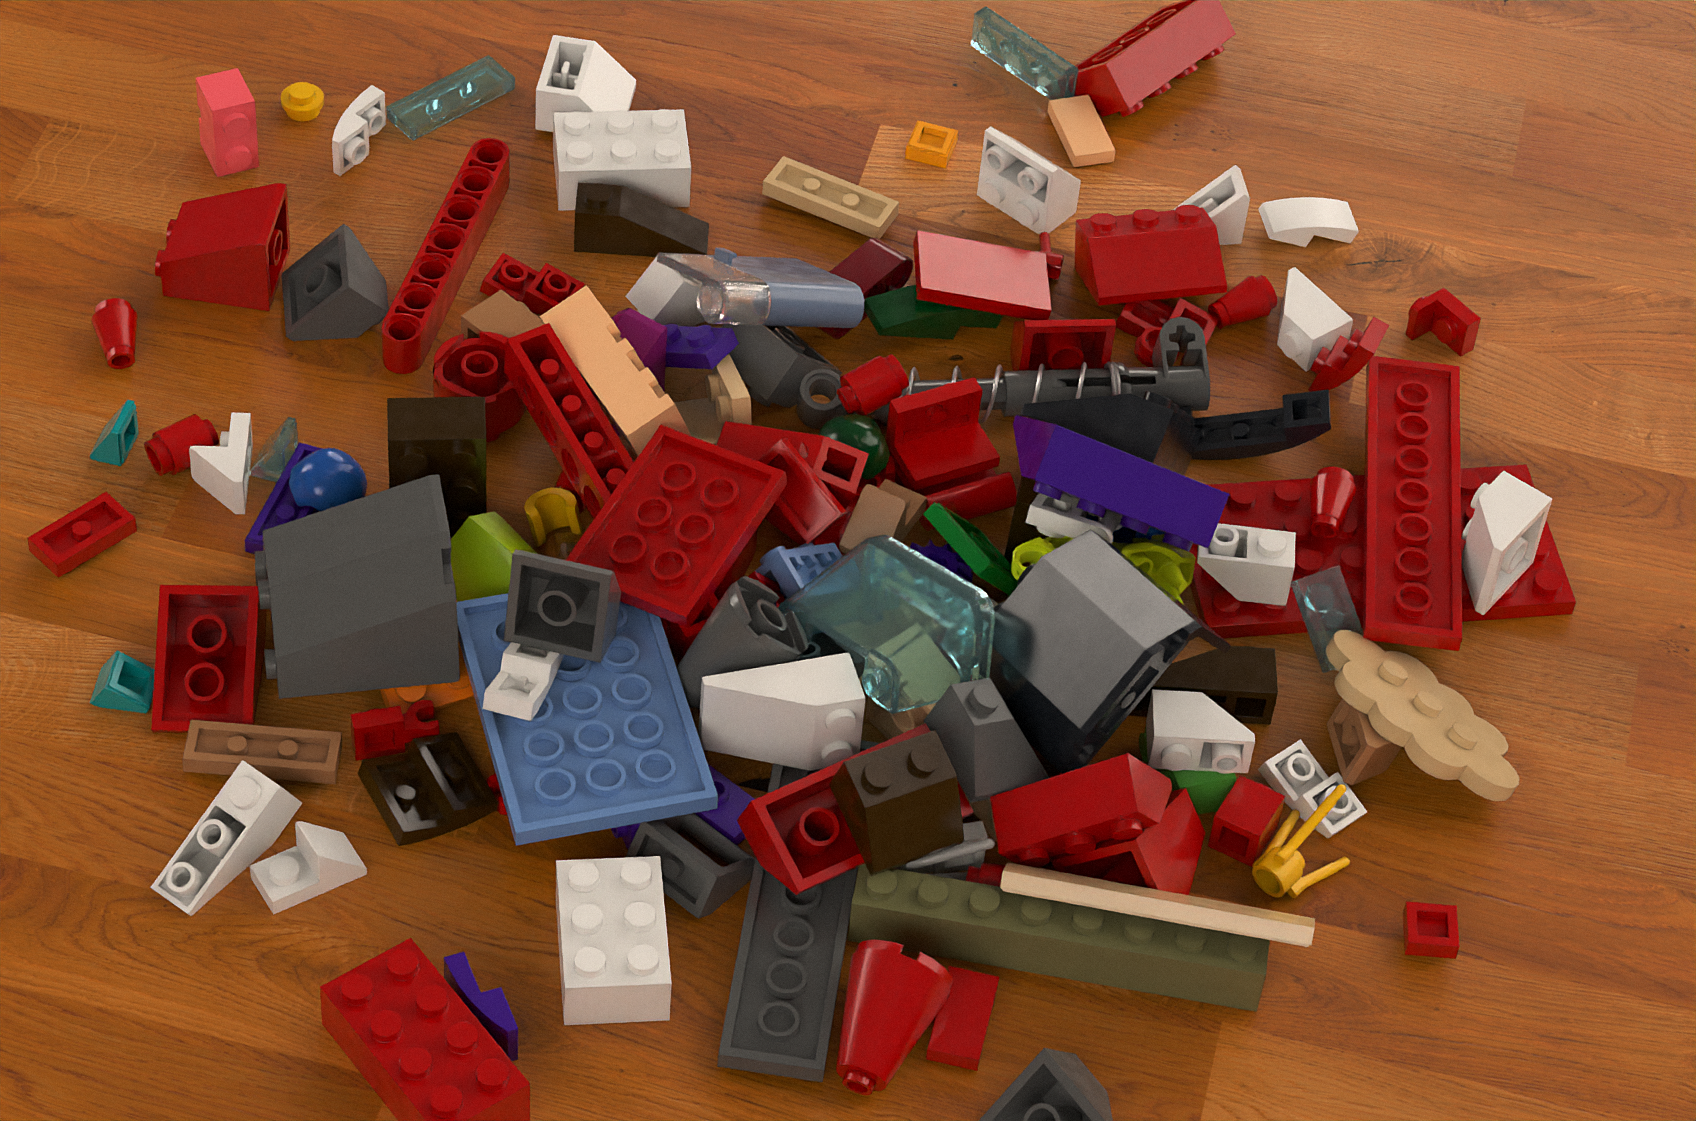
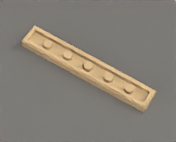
[1000,862,1315,947]

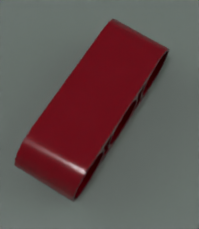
[816,237,914,339]

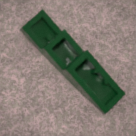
[864,285,1004,340]

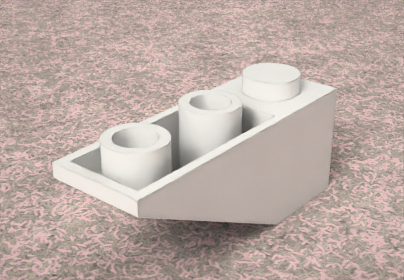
[150,760,302,916]

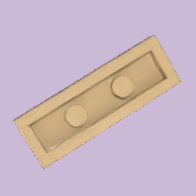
[762,156,899,239]

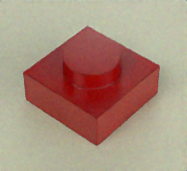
[1403,901,1460,959]

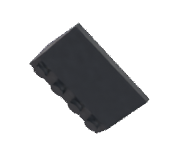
[1021,391,1202,476]

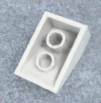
[698,652,866,771]

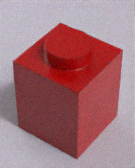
[1208,775,1285,867]

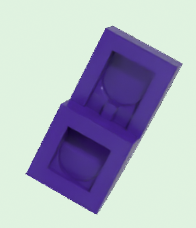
[444,952,518,1061]

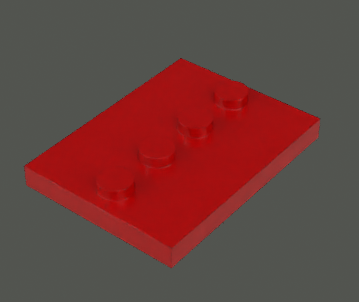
[565,425,788,629]

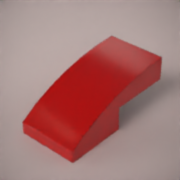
[1116,298,1219,345]

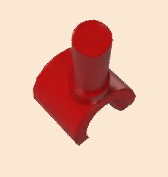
[1039,232,1064,281]

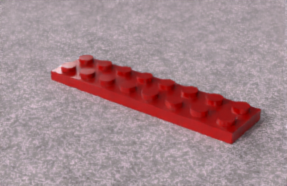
[1363,356,1462,651]

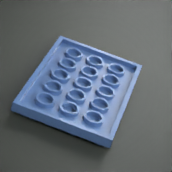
[457,593,718,846]

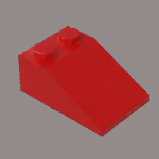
[151,585,267,733]

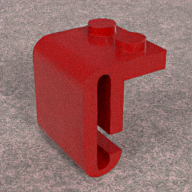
[885,377,1017,531]

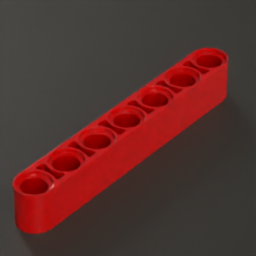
[381,138,510,374]

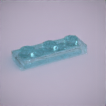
[971,6,1078,100]

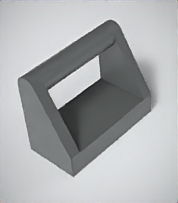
[625,813,755,919]

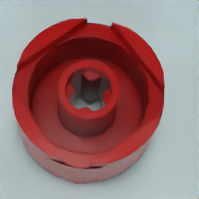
[433,331,526,442]

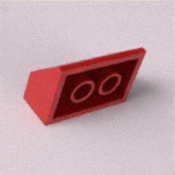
[1074,205,1227,306]
[990,753,1172,868]

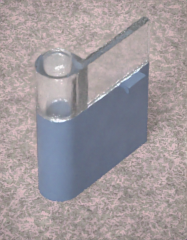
[657,247,864,328]

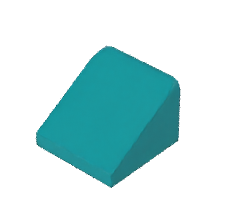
[90,400,139,466]
[90,650,155,713]

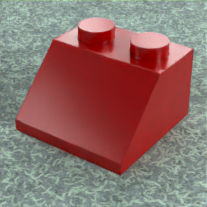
[1010,319,1116,371]

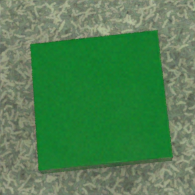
[923,502,1018,595]

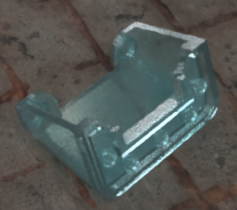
[778,534,995,714]

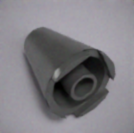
[676,576,808,709]

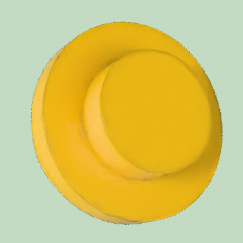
[281,82,324,121]

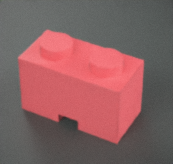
[195,68,259,177]

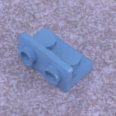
[755,542,863,610]

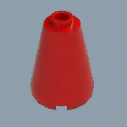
[836,939,953,1095]

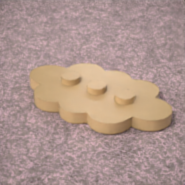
[1326,630,1519,801]

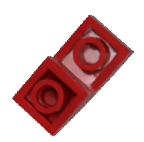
[479,253,585,315]
[1308,317,1389,392]

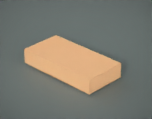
[1047,95,1116,167]

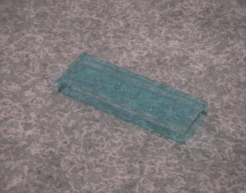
[386,55,515,141]

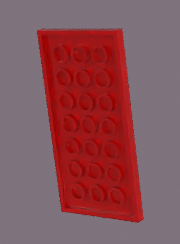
[1189,464,1576,639]

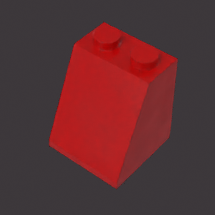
[155,183,290,311]

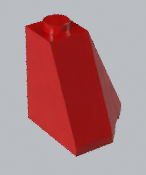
[1051,788,1206,895]

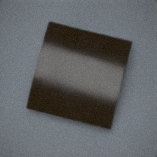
[358,732,499,846]

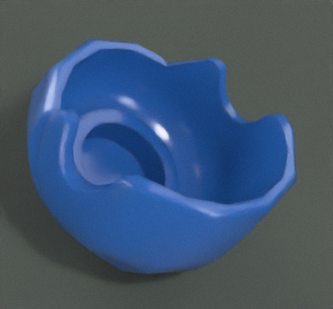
[289,447,367,512]

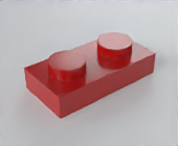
[27,492,137,578]

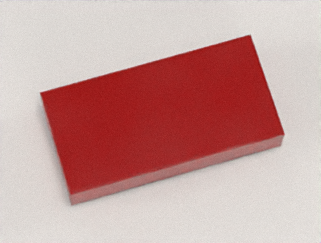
[758,438,847,544]
[926,966,1000,1071]

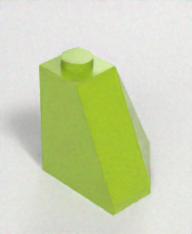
[451,511,537,602]

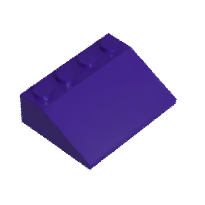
[1013,415,1229,552]

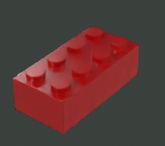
[320,938,530,1121]

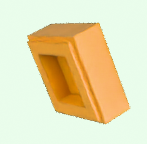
[905,121,958,169]

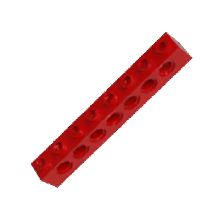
[504,323,719,662]

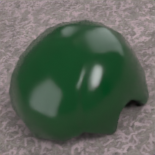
[818,414,890,480]

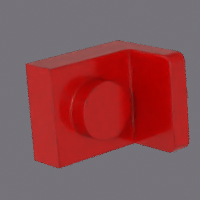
[1405,288,1481,357]

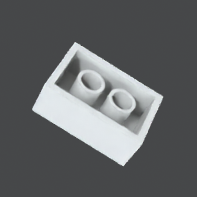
[553,109,691,211]
[556,856,672,1025]

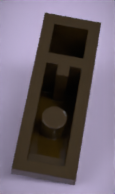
[574,182,709,260]
[1128,646,1278,725]

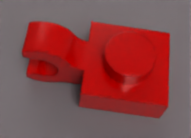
[350,700,440,761]

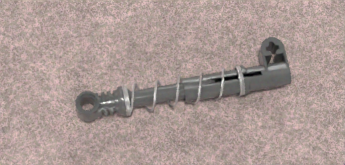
[796,317,1210,430]

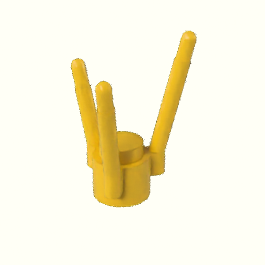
[1252,784,1350,898]

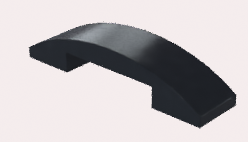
[1179,390,1331,460]

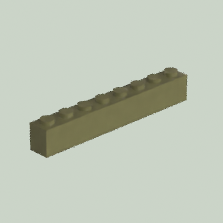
[847,864,1270,1012]

